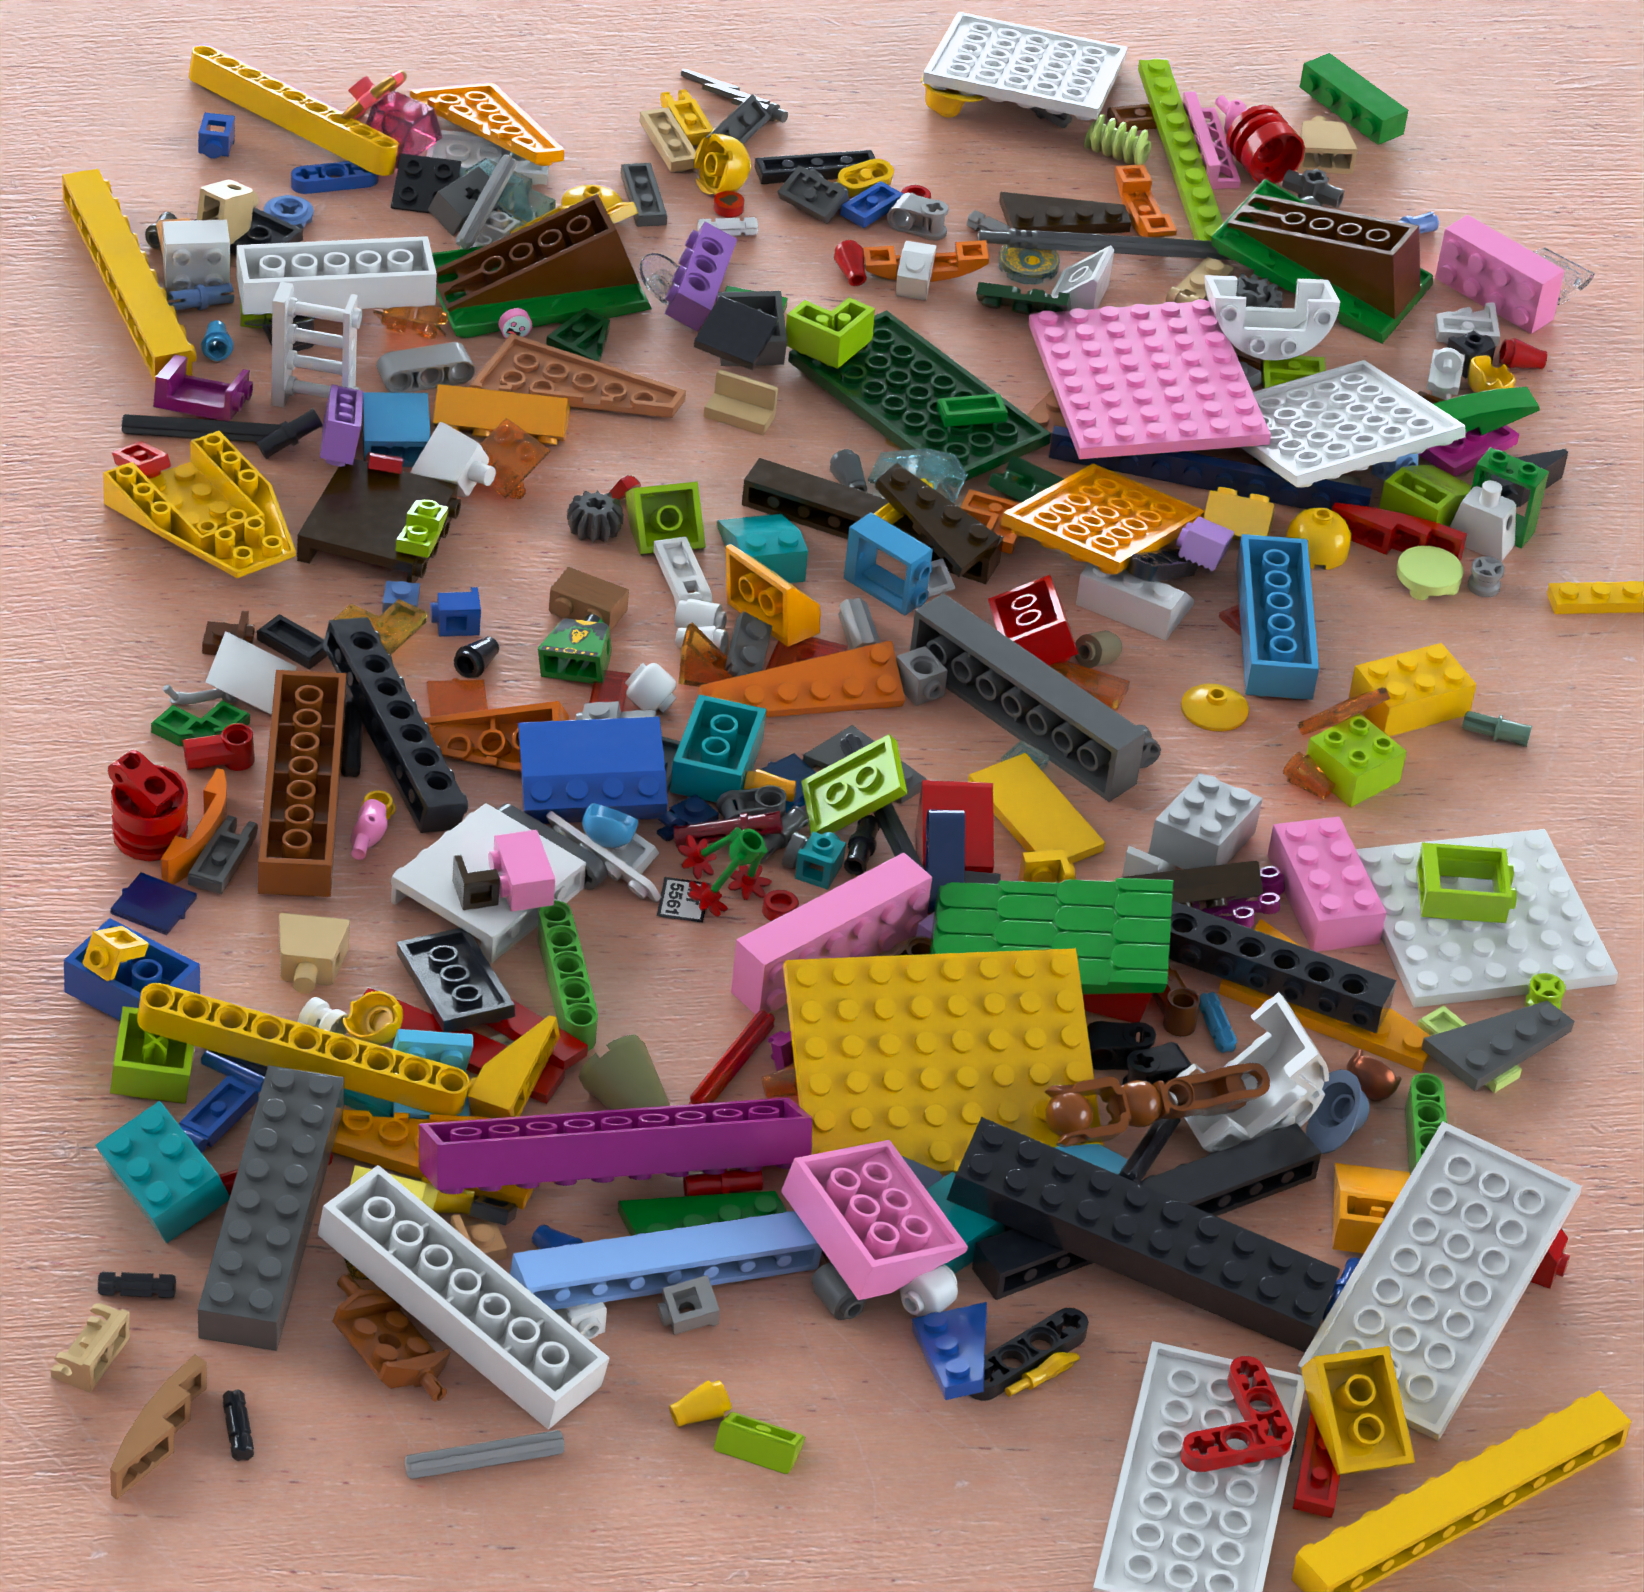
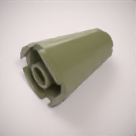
[579,1035,671,1110]

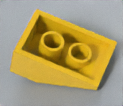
[1301,1346,1415,1475]

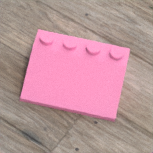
[781,1140,968,1300]

